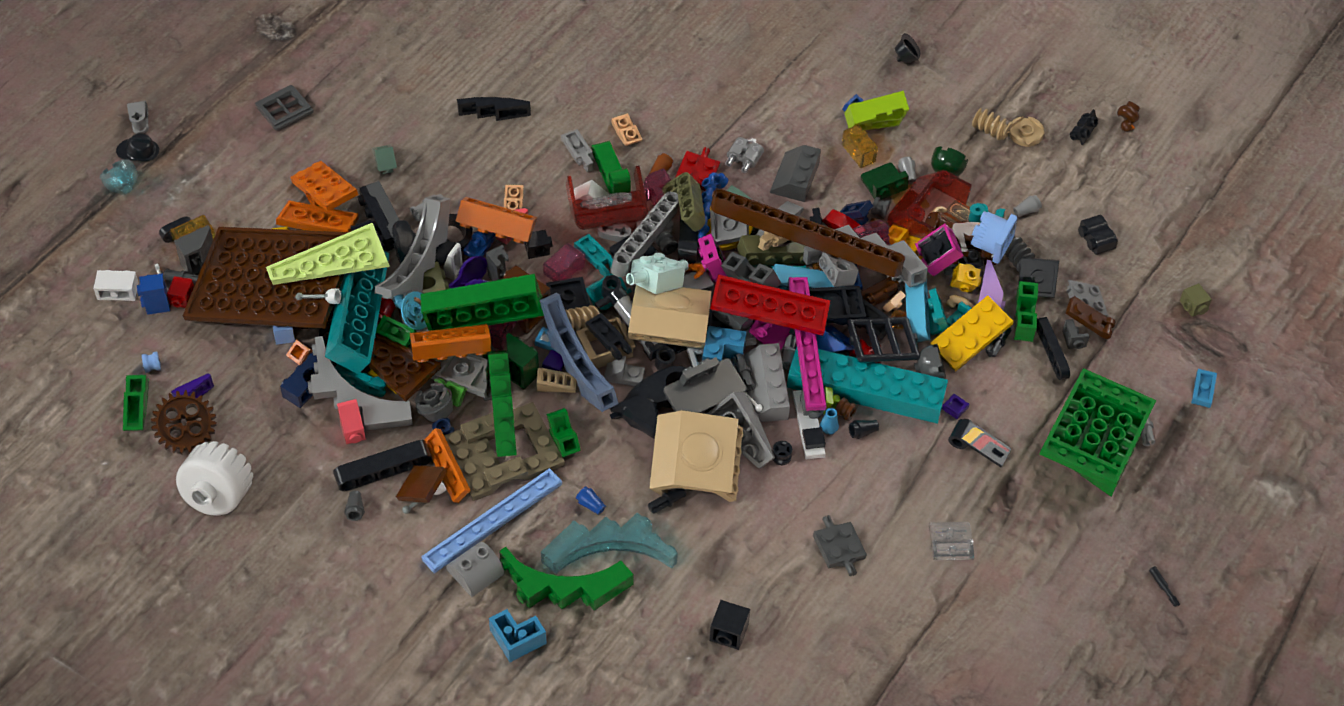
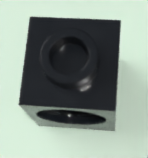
[524,229,553,259]

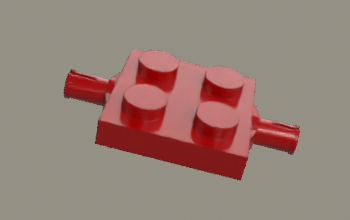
[675,147,720,191]

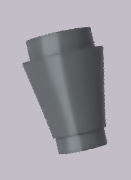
[344,490,365,521]

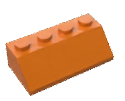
[456,197,537,244]
[410,324,491,362]

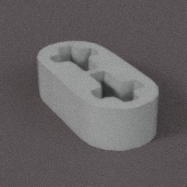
[597,220,631,242]

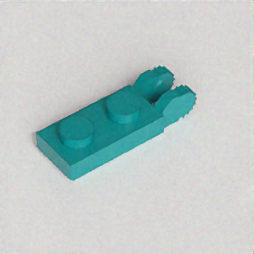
[574,234,613,277]
[335,364,386,397]

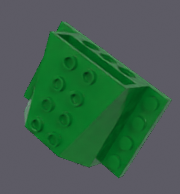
[1039,368,1156,497]

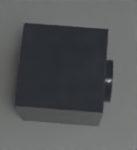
[709,600,750,650]

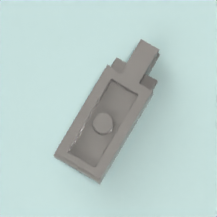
[561,129,594,172]

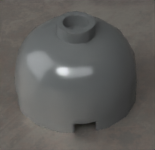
[914,344,946,379]

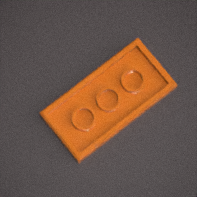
[276,200,359,232]

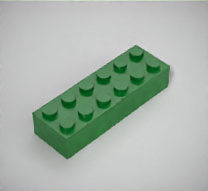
[421,274,544,331]

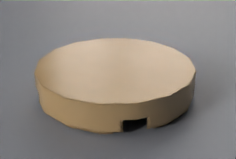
[1009,116,1044,147]

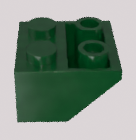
[506,333,539,390]

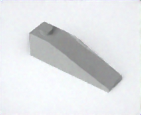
[706,392,775,468]

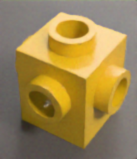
[950,263,982,292]

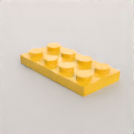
[930,295,1014,372]

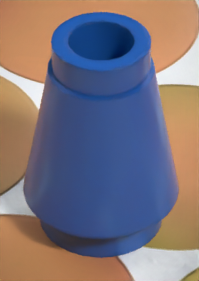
[576,486,606,515]

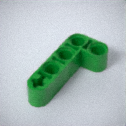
[591,141,631,200]

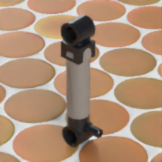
[595,275,676,370]

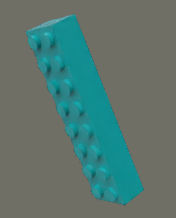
[325,251,389,374]
[787,347,948,424]

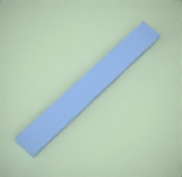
[421,468,562,573]

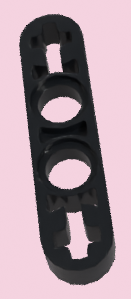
[1036,317,1070,380]

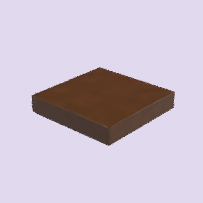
[396,466,447,503]

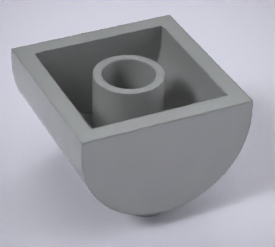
[446,542,504,597]

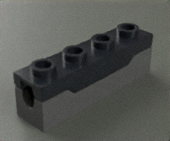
[357,181,400,251]

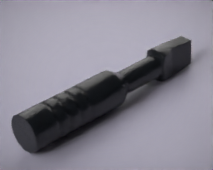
[1149,566,1180,607]

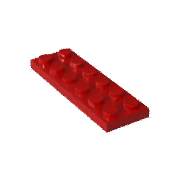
[710,274,830,336]

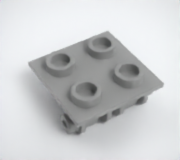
[1067,280,1108,317]

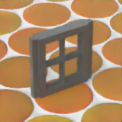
[255,85,314,131]

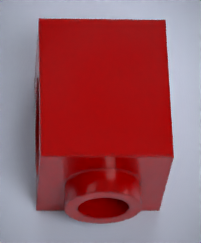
[167,276,194,308]

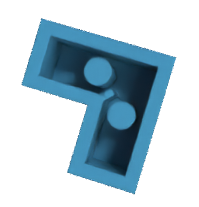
[702,326,747,362]
[489,609,547,662]

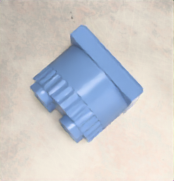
[971,211,1017,264]

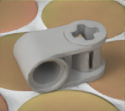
[127,101,149,134]

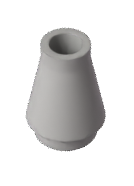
[898,157,917,185]
[1013,195,1042,218]

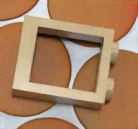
[576,317,635,369]

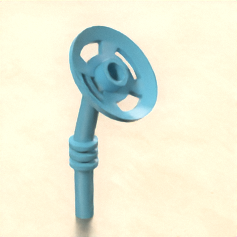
[393,292,427,330]

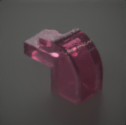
[644,168,671,206]

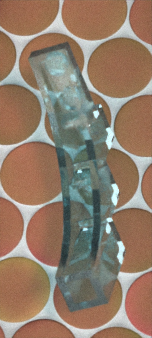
[541,513,678,574]

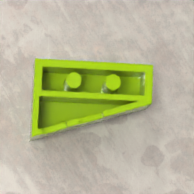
[844,90,909,132]

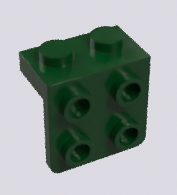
[861,163,909,200]

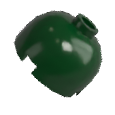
[931,146,969,180]

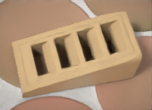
[537,368,577,393]

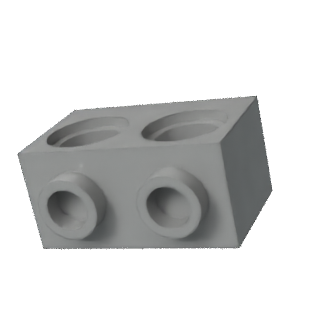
[819,252,859,287]

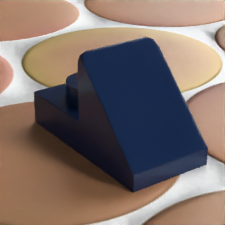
[840,200,873,227]

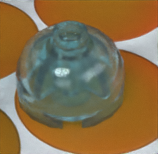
[99,159,138,194]

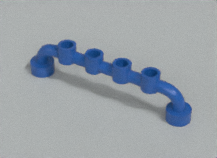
[698,172,729,239]

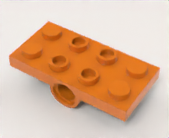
[290,161,358,212]

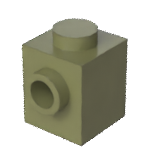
[1180,283,1212,317]

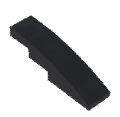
[457,97,531,121]

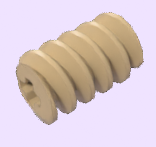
[972,108,1013,140]
[565,305,600,332]

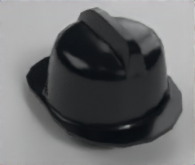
[895,33,921,64]
[116,133,159,161]

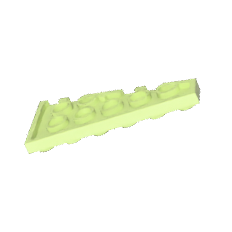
[266,223,390,285]

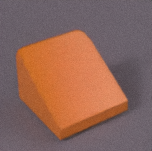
[286,339,313,365]

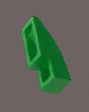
[123,375,149,431]

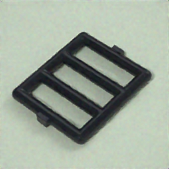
[846,317,920,362]

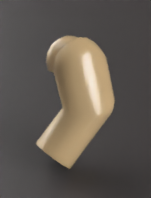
[946,295,974,308]

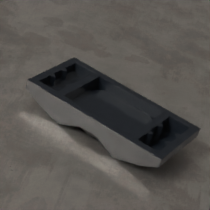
[785,286,866,325]

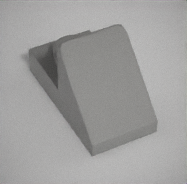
[604,356,645,386]

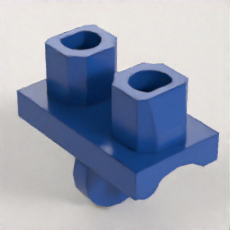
[463,231,496,258]

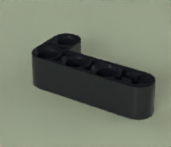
[678,216,698,264]

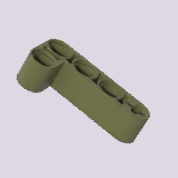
[662,172,706,231]

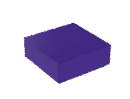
[542,350,564,372]
[942,394,969,419]

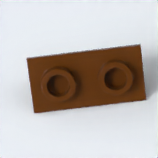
[861,276,900,306]

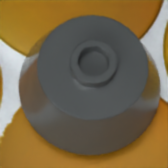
[414,383,453,422]

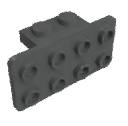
[663,357,747,413]

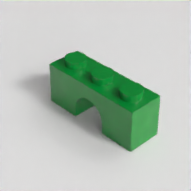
[1014,281,1038,342]

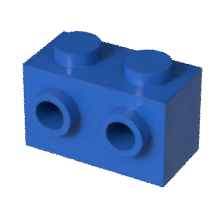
[137,273,170,315]

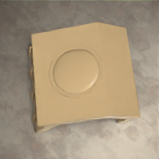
[628,285,712,349]
[649,410,743,502]

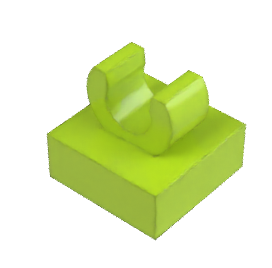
[823,387,840,414]

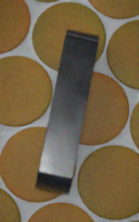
[333,440,432,491]

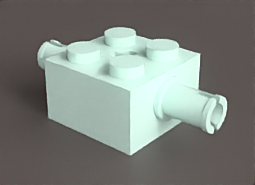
[626,253,689,294]

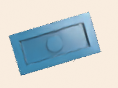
[1191,369,1217,408]

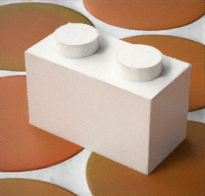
[93,270,139,301]

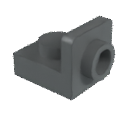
[1062,319,1090,349]

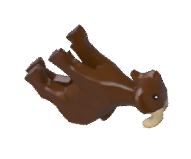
[923,206,997,265]

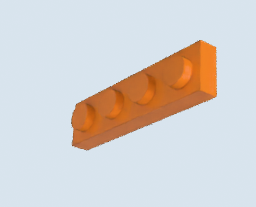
[424,428,471,503]

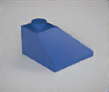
[816,325,854,353]

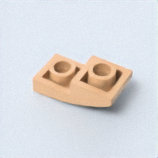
[611,113,642,146]
[504,185,524,210]

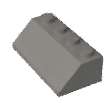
[744,343,790,422]

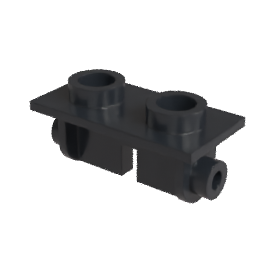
[1070,109,1098,145]

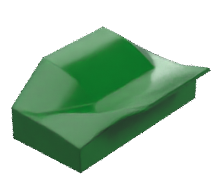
[376,315,417,347]

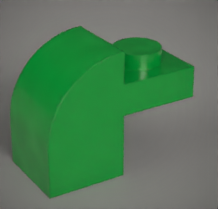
[546,408,581,457]

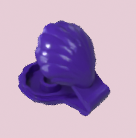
[449,256,489,288]

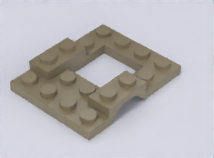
[444,402,565,501]

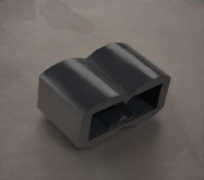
[1078,214,1118,255]

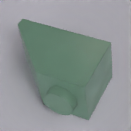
[372,145,397,174]

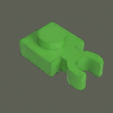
[434,378,467,407]

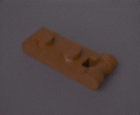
[1065,296,1116,339]

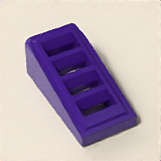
[171,373,214,398]

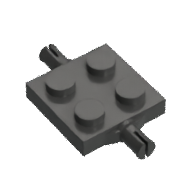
[813,515,867,576]

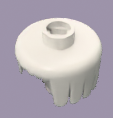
[176,441,253,516]

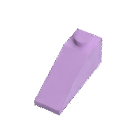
[978,260,1006,311]

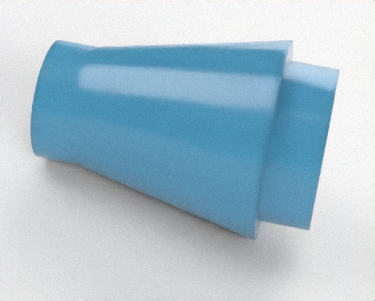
[820,408,839,435]

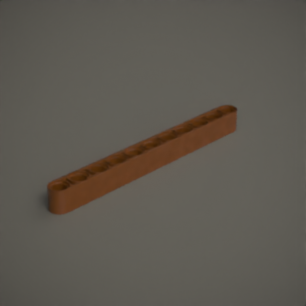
[711,189,905,277]

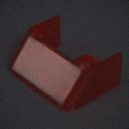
[566,165,648,230]
[887,170,972,239]

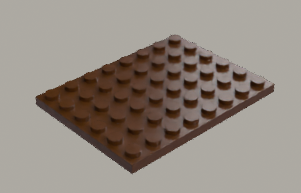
[182,227,349,328]

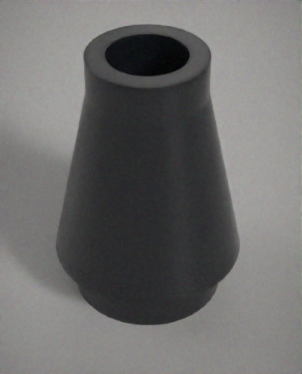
[848,420,879,439]

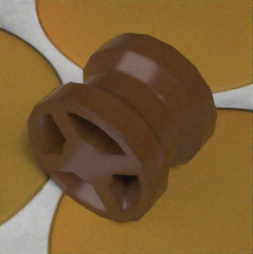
[835,397,858,422]

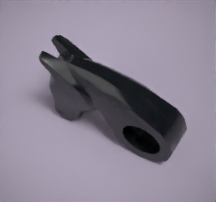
[392,214,473,266]
[610,365,686,439]

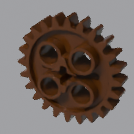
[151,390,217,455]

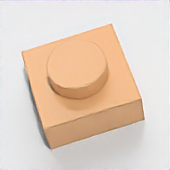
[882,290,906,313]

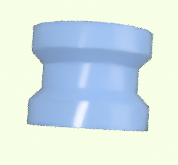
[141,351,161,373]

